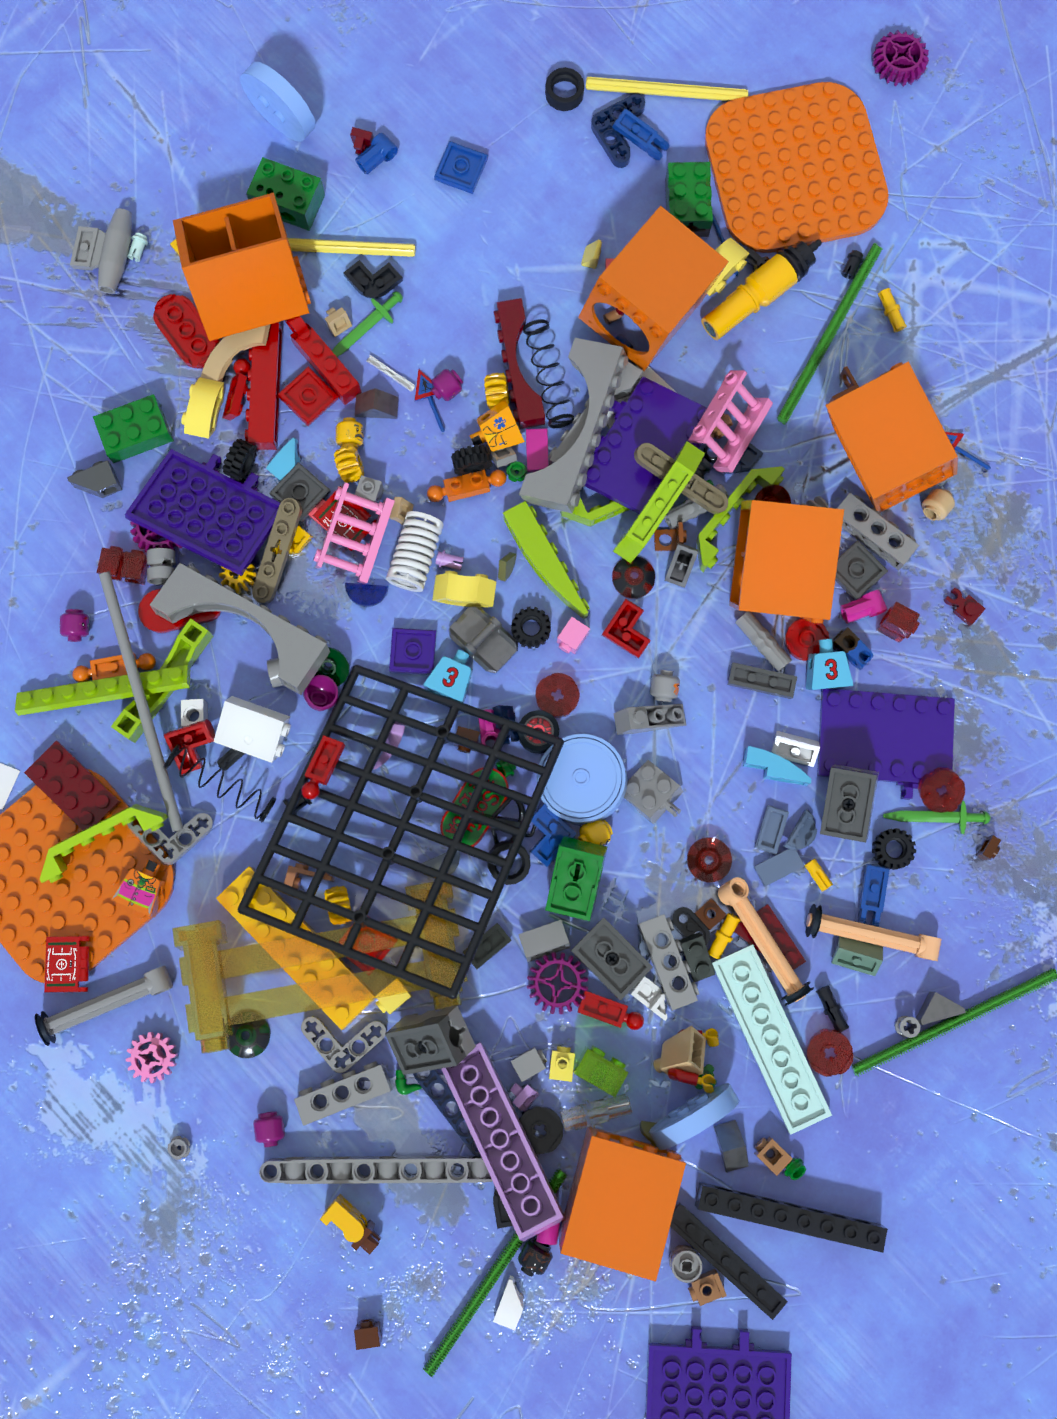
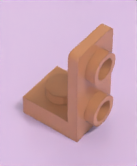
[284,863,335,889]

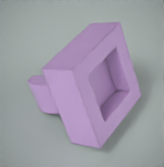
[510,1083,539,1112]

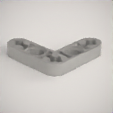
[127,813,213,865]
[301,1016,387,1073]

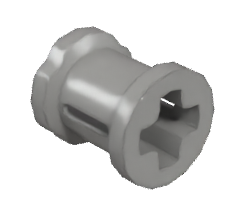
[894,1016,921,1038]

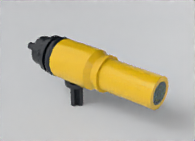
[701,239,822,340]

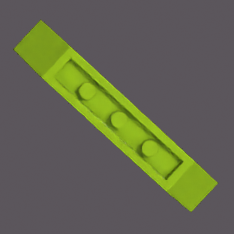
[613,441,705,563]
[696,466,785,572]
[560,498,630,527]
[40,804,168,883]

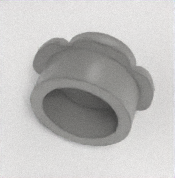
[167,1136,190,1160]

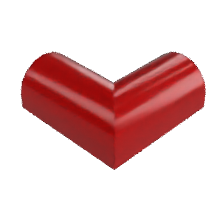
[602,599,650,659]
[164,719,215,775]

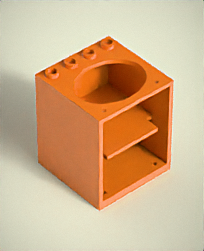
[173,193,311,341]
[578,205,729,371]
[825,362,958,513]
[729,500,844,623]
[558,1126,686,1282]

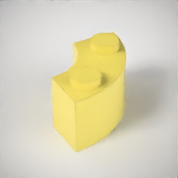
[707,237,750,296]
[181,377,224,439]
[432,571,496,608]

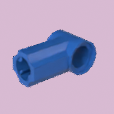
[355,133,398,175]

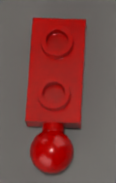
[222,359,251,420]
[301,735,345,800]
[577,991,644,1030]

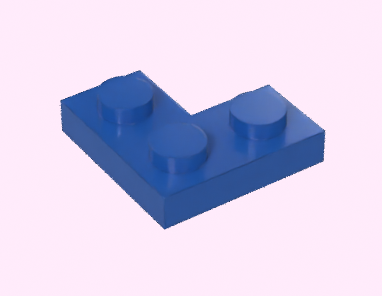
[529,803,577,867]

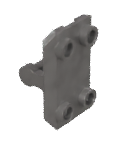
[448,607,518,673]

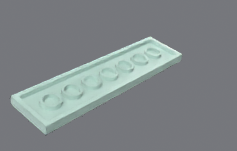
[712,944,832,1135]

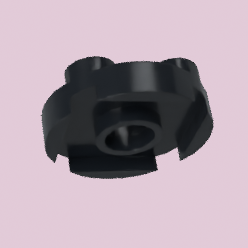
[519,1106,563,1154]

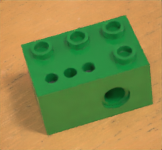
[246,157,325,231]
[545,836,608,921]

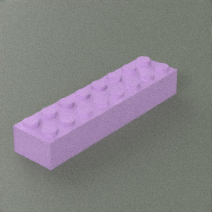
[441,1042,566,1241]

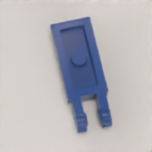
[612,109,670,161]
[857,864,890,927]

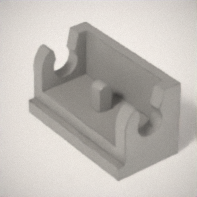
[518,920,570,962]

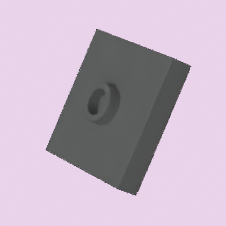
[269,462,331,523]
[835,540,888,600]

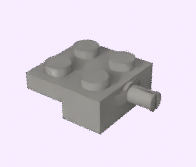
[624,760,683,824]

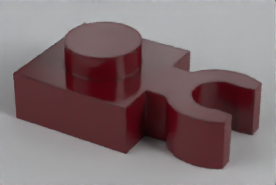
[944,588,986,626]

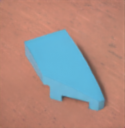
[266,438,300,481]

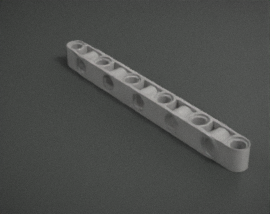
[259,1156,492,1184]

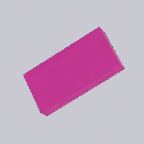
[526,429,549,472]

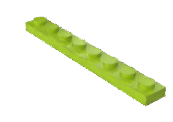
[15,665,191,716]

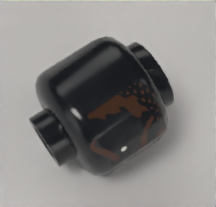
[518,1238,553,1277]

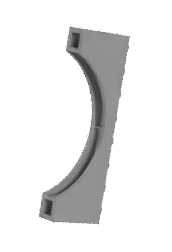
[519,338,628,513]
[150,563,330,695]

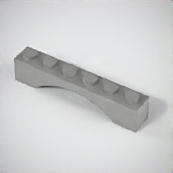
[548,362,643,465]

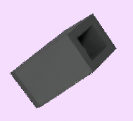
[67,461,122,498]

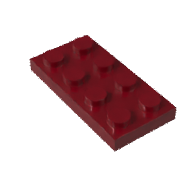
[24,740,121,830]

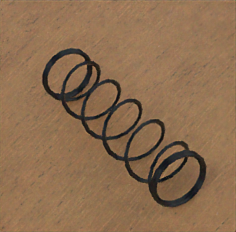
[523,319,574,428]
[163,743,276,823]

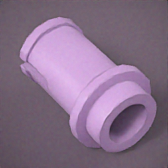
[435,550,464,571]

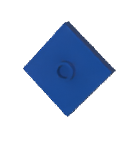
[434,141,488,194]

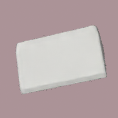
[771,731,820,767]

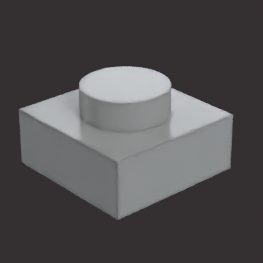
[489,446,517,468]

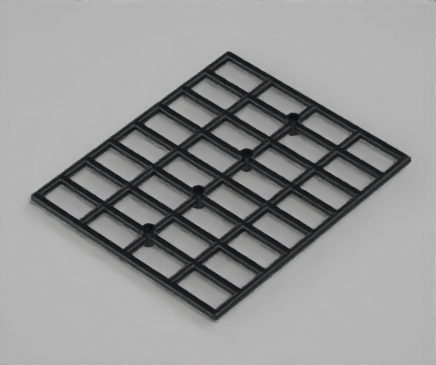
[238,665,564,999]

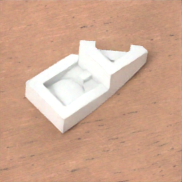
[629,976,667,1021]
[493,1275,524,1331]

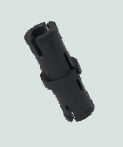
[816,985,849,1033]

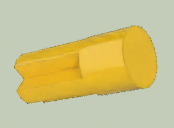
[804,858,833,891]

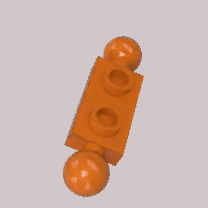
[427,469,506,502]
[72,653,156,683]

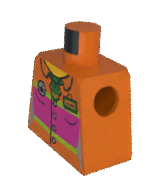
[110,860,165,917]

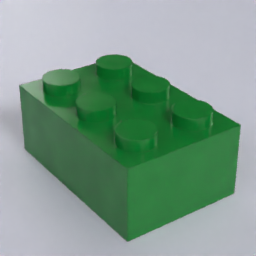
[93,394,174,464]

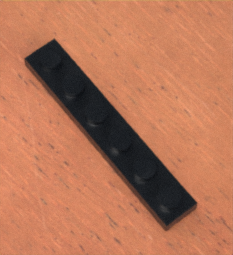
[670,1203,788,1320]

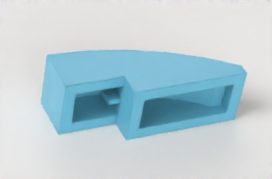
[743,746,812,786]

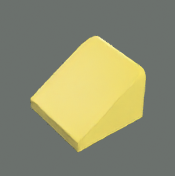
[581,240,602,269]

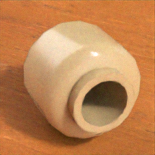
[922,488,955,521]

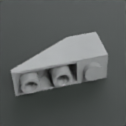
[614,704,686,735]

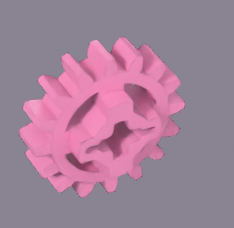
[125,1032,178,1083]

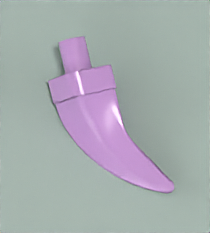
[374,722,405,770]

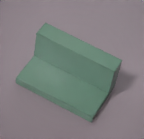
[831,936,883,976]

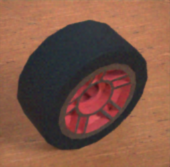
[518,710,560,754]

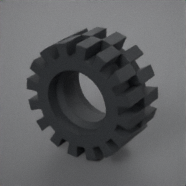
[222,438,257,481]
[451,445,493,476]
[511,607,551,649]
[872,828,916,870]

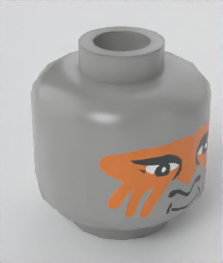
[650,670,680,702]

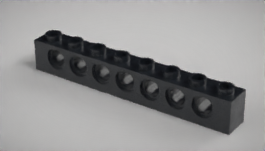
[695,1182,888,1253]

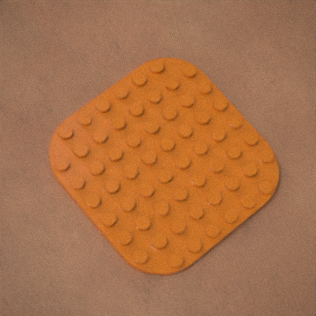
[705,82,888,253]
[0,769,175,983]

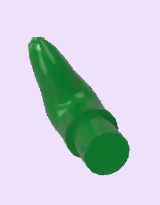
[395,1070,422,1095]

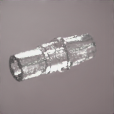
[560,1094,632,1132]

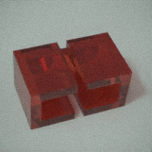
[96,546,149,585]
[876,602,920,643]

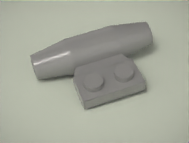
[70,208,132,294]

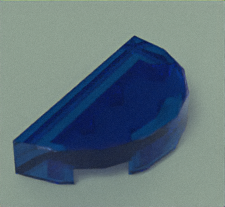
[345,583,389,607]

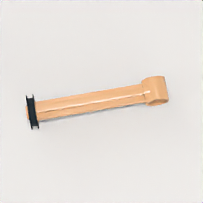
[718,877,814,1006]
[805,904,942,961]

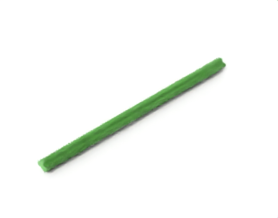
[777,243,883,424]
[852,968,1057,1076]
[423,1168,568,1377]

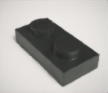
[463,923,512,970]
[679,932,715,982]

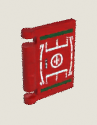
[312,486,377,551]
[44,936,90,992]

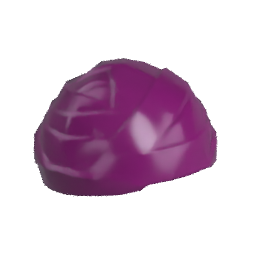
[303,675,338,711]

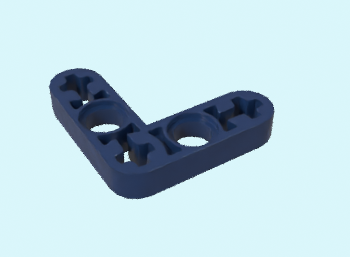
[591,94,645,168]

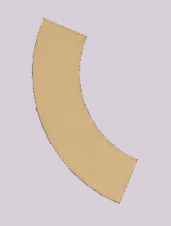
[201,324,270,382]

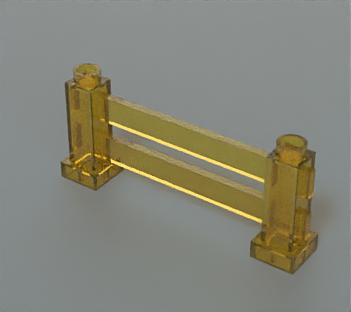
[172,882,467,1054]

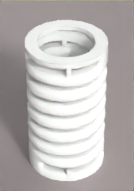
[386,511,444,592]

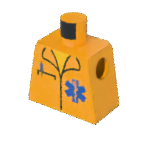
[469,400,525,452]

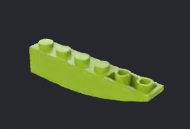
[503,501,590,619]

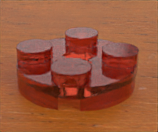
[536,673,580,718]
[918,767,965,813]
[807,1029,853,1077]

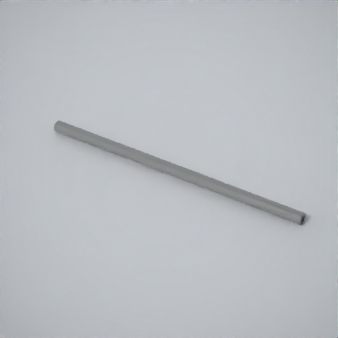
[99,572,184,832]

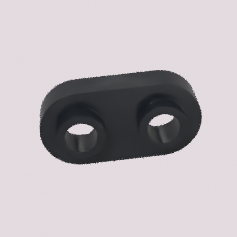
[672,907,710,944]

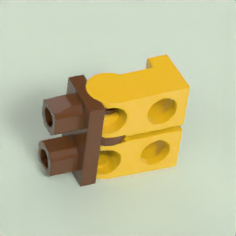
[320,1194,381,1255]

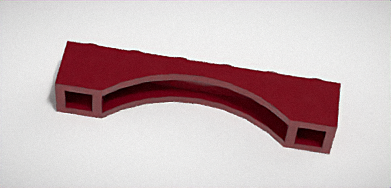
[493,298,545,429]

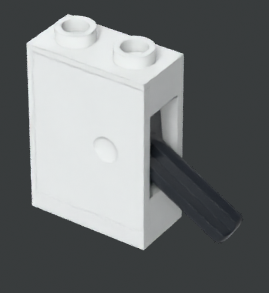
[214,696,291,771]

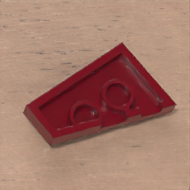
[734,904,806,970]

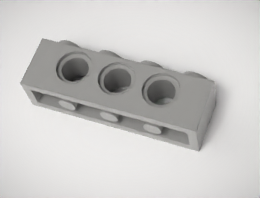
[837,493,919,571]
[637,914,699,1011]
[294,1061,392,1126]

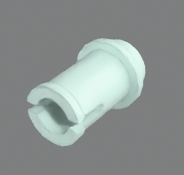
[127,233,148,262]

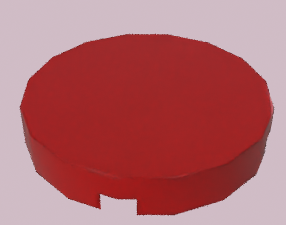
[785,618,829,661]

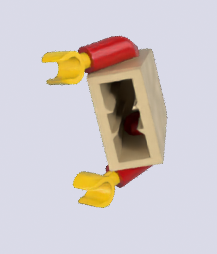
[653,1026,719,1093]

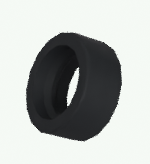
[545,67,584,111]
[487,840,531,885]

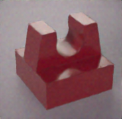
[350,127,374,155]

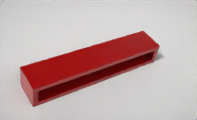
[245,322,282,450]

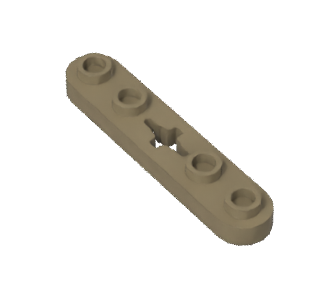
[634,443,728,514]
[252,498,302,603]

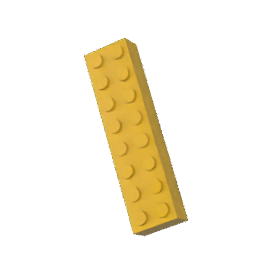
[216,866,376,1030]

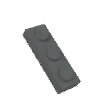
[727,662,797,699]

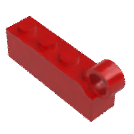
[285,316,362,405]

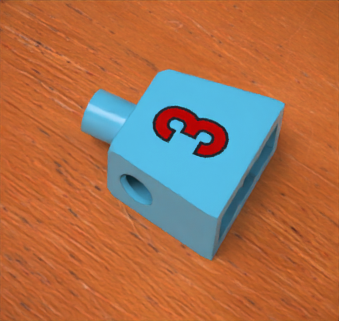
[806,639,853,690]
[424,649,472,703]

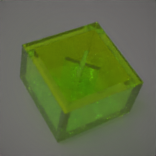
[573,1045,629,1097]

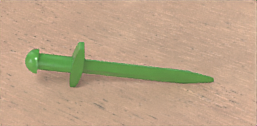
[332,292,403,357]
[883,801,991,834]

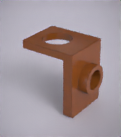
[829,366,859,403]
[654,522,687,551]

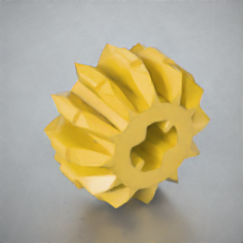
[484,373,509,409]
[334,445,364,483]
[219,564,257,594]
[324,886,352,925]

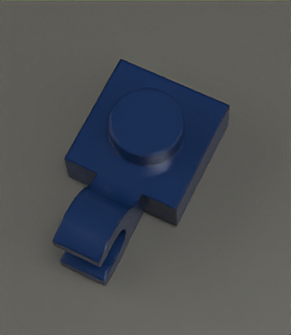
[492,705,519,744]

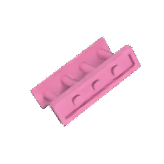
[688,370,773,473]
[313,483,395,585]

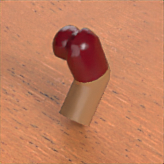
[603,308,625,325]

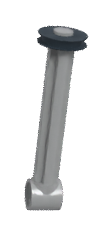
[34,966,173,1046]

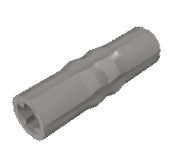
[664,484,728,529]
[735,611,792,672]

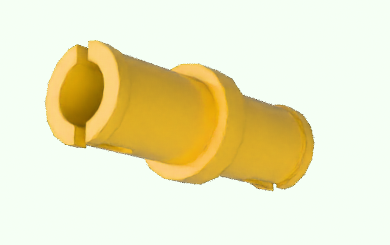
[877,288,907,333]
[708,913,741,959]

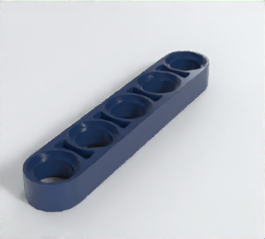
[413,1069,481,1157]

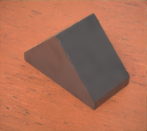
[355,388,399,419]
[664,542,699,588]
[916,992,966,1025]
[713,1120,749,1173]

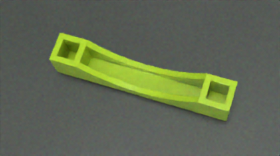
[111,618,214,743]

